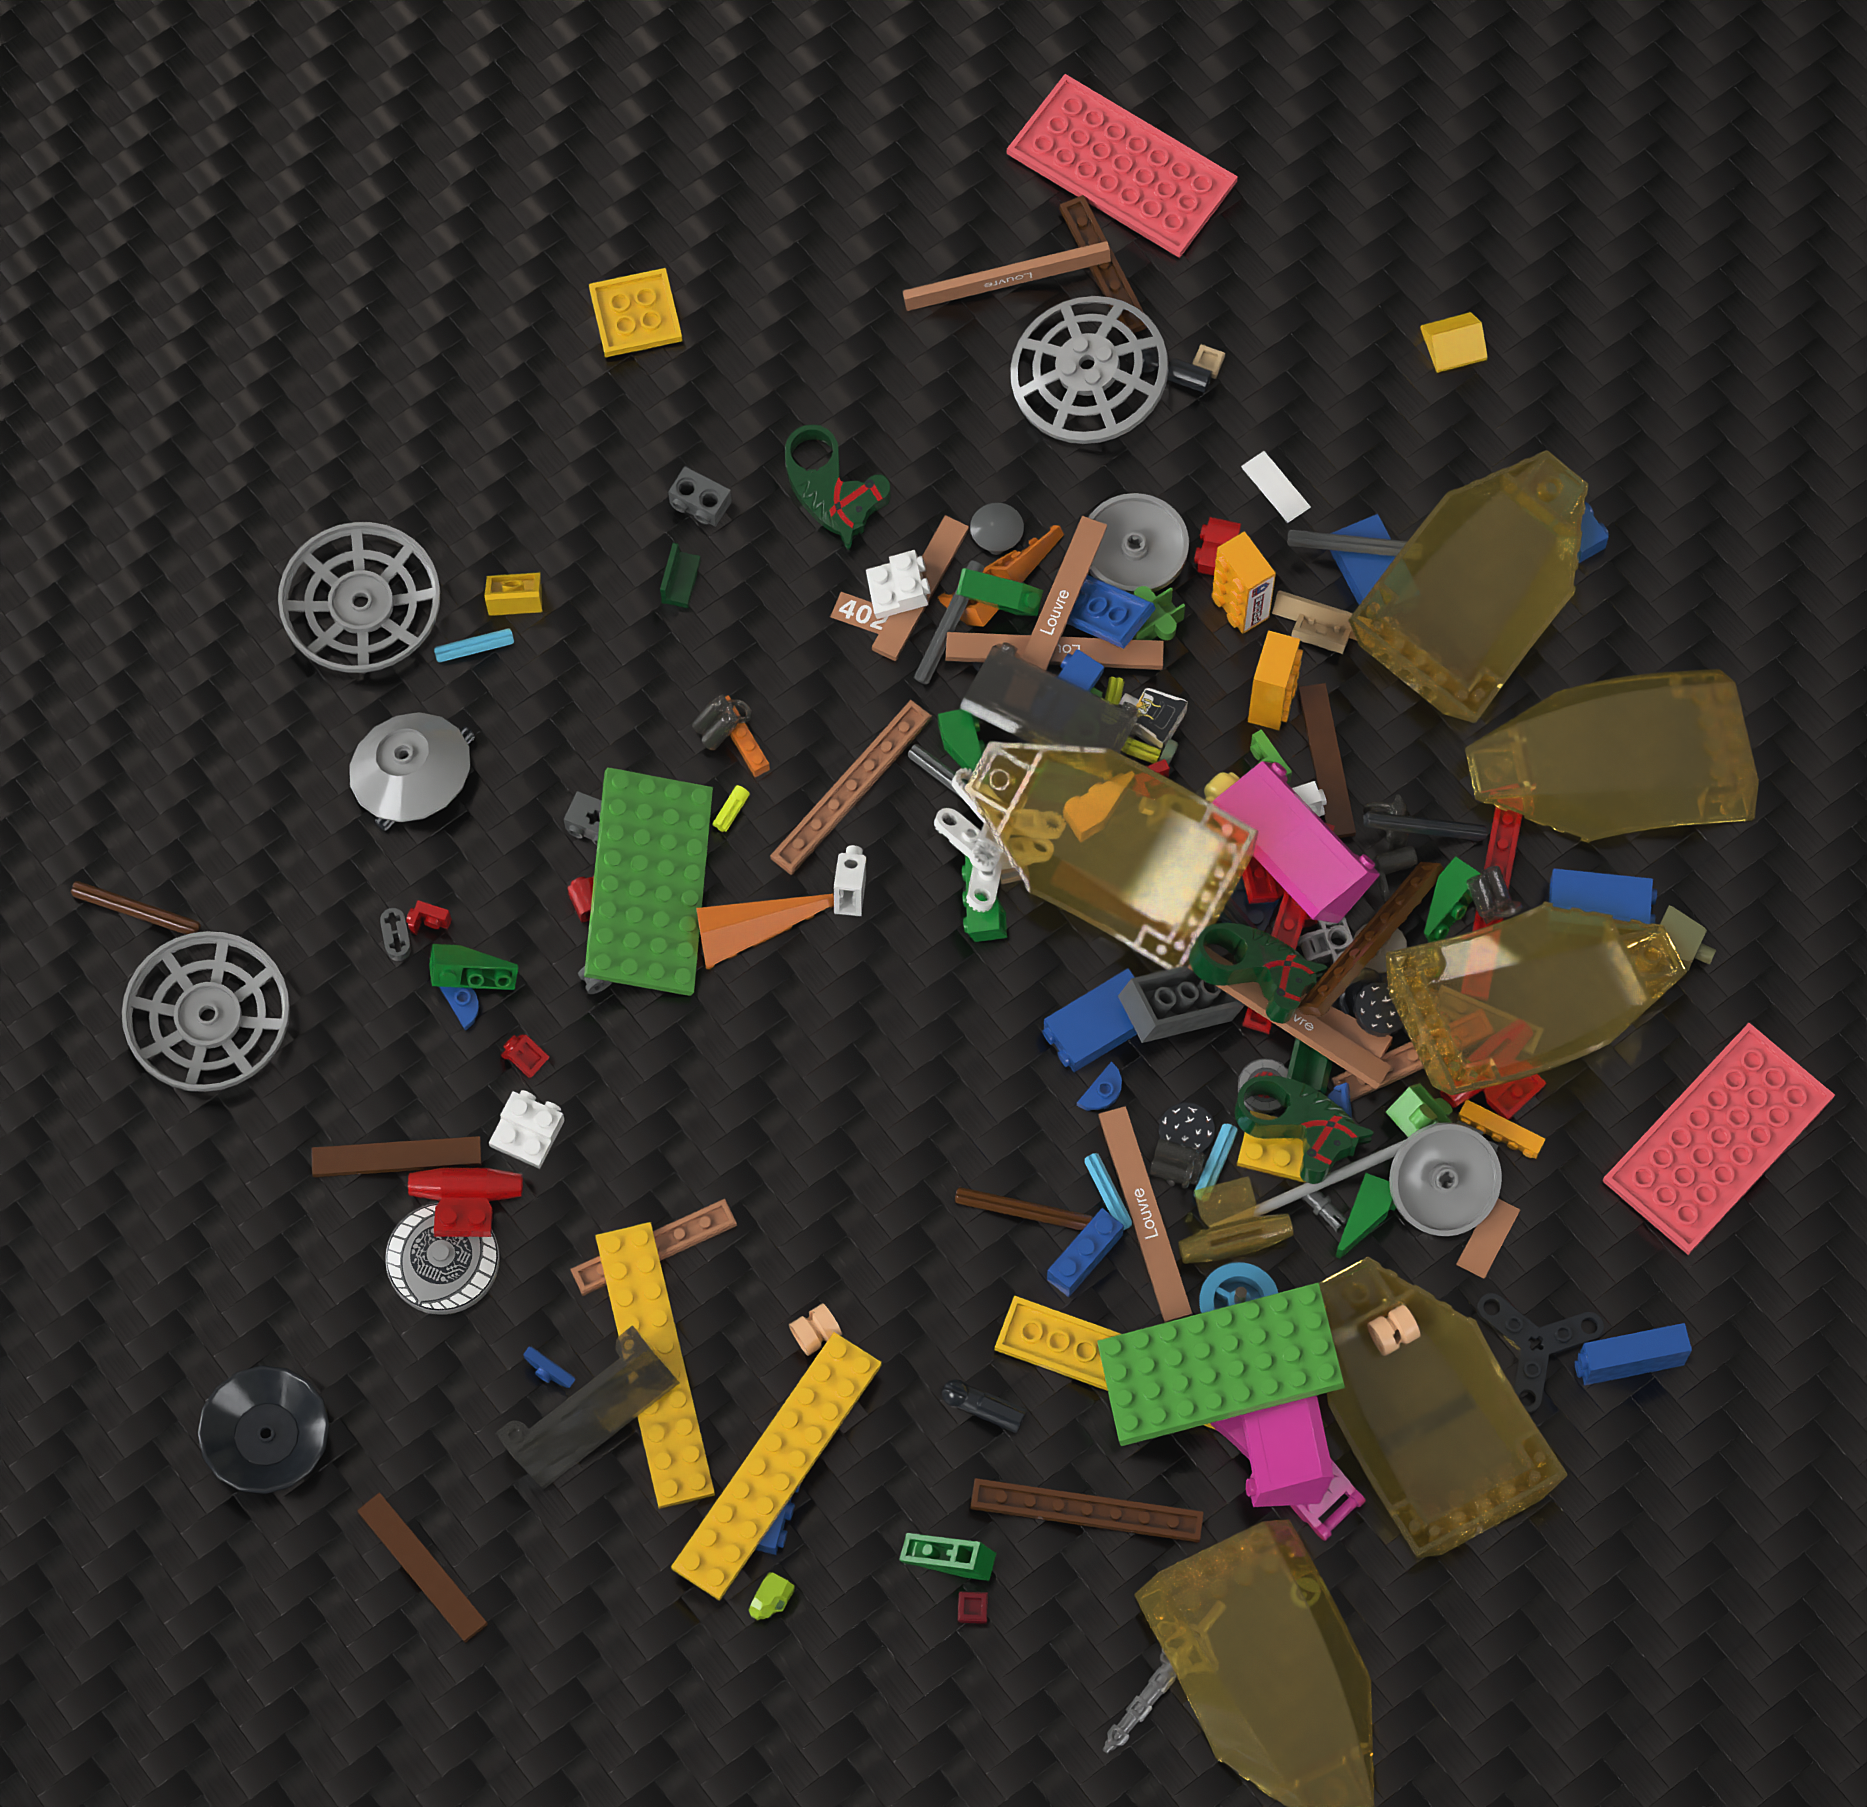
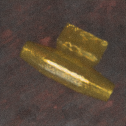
[1178,1176,1294,1264]

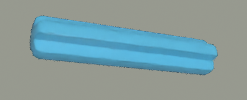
[434,628,514,662]
[1194,1124,1238,1201]
[1085,1153,1132,1230]

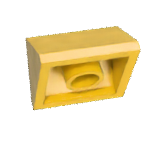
[1420,312,1487,373]
[485,573,542,616]

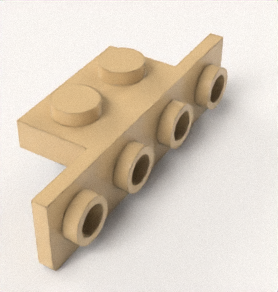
[1272,591,1381,654]

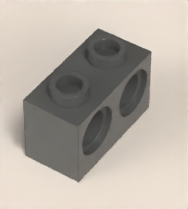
[668,467,732,527]

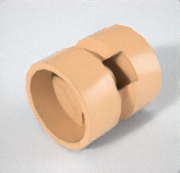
[789,1303,842,1356]
[1367,1305,1421,1356]

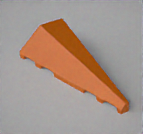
[938,525,1064,627]
[696,894,834,969]

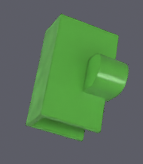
[1132,586,1185,640]
[1386,1083,1453,1137]

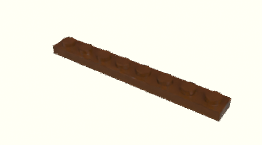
[1298,862,1444,1016]
[971,1478,1204,1542]

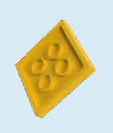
[589,268,682,357]

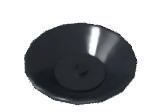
[197,1365,330,1494]

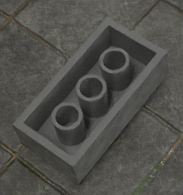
[1118,965,1245,1043]

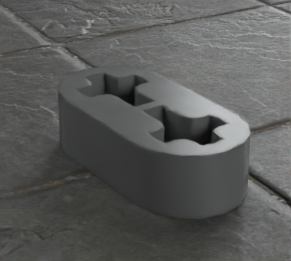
[380,908,411,961]

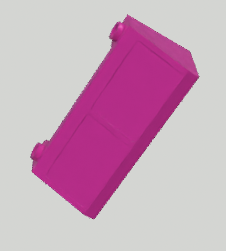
[1208,761,1380,923]
[1241,1395,1334,1507]

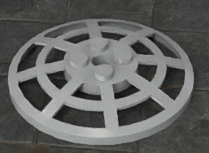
[1011,296,1168,444]
[278,522,441,673]
[122,931,290,1092]

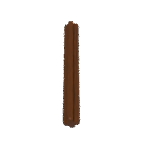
[71,881,201,935]
[955,1187,1093,1230]

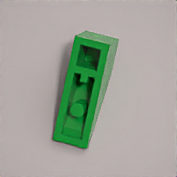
[956,568,1043,616]
[1335,1173,1396,1259]
[899,1533,996,1581]

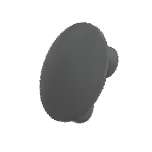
[970,503,1024,555]

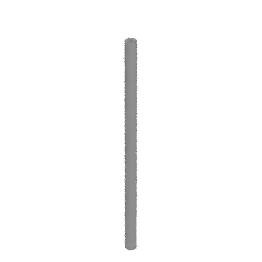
[1209,1139,1406,1236]

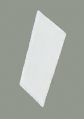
[1241,451,1311,523]

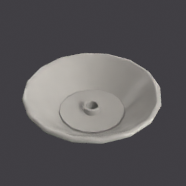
[350,712,470,822]

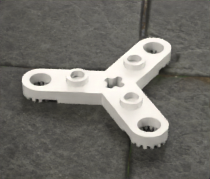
[952,768,1066,872]
[934,808,1054,912]

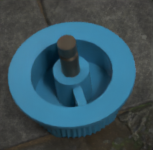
[1199,1262,1278,1313]

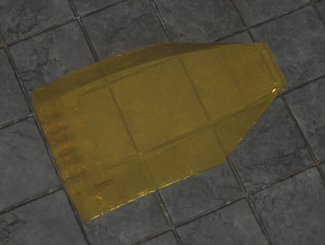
[1348,450,1588,723]
[1465,669,1759,843]
[964,742,1259,970]
[1386,902,1687,1095]
[1319,1257,1567,1558]
[1134,1519,1374,1807]

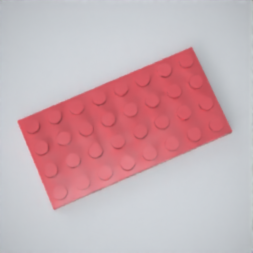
[1007,74,1238,258]
[1603,1023,1835,1255]

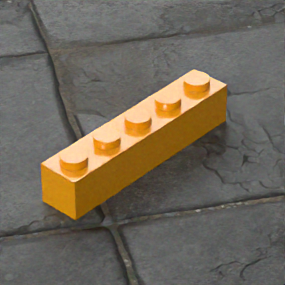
[1457,1100,1545,1159]

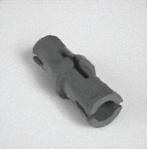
[1302,1182,1349,1232]

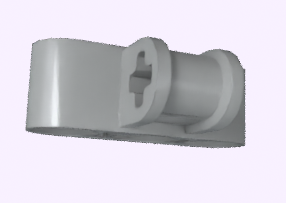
[1297,916,1353,966]

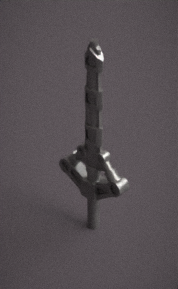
[1103,1601,1227,1754]

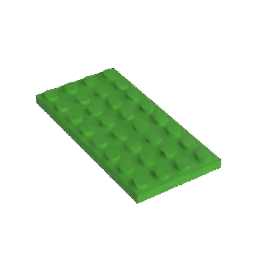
[584,767,713,996]
[1097,1282,1345,1446]

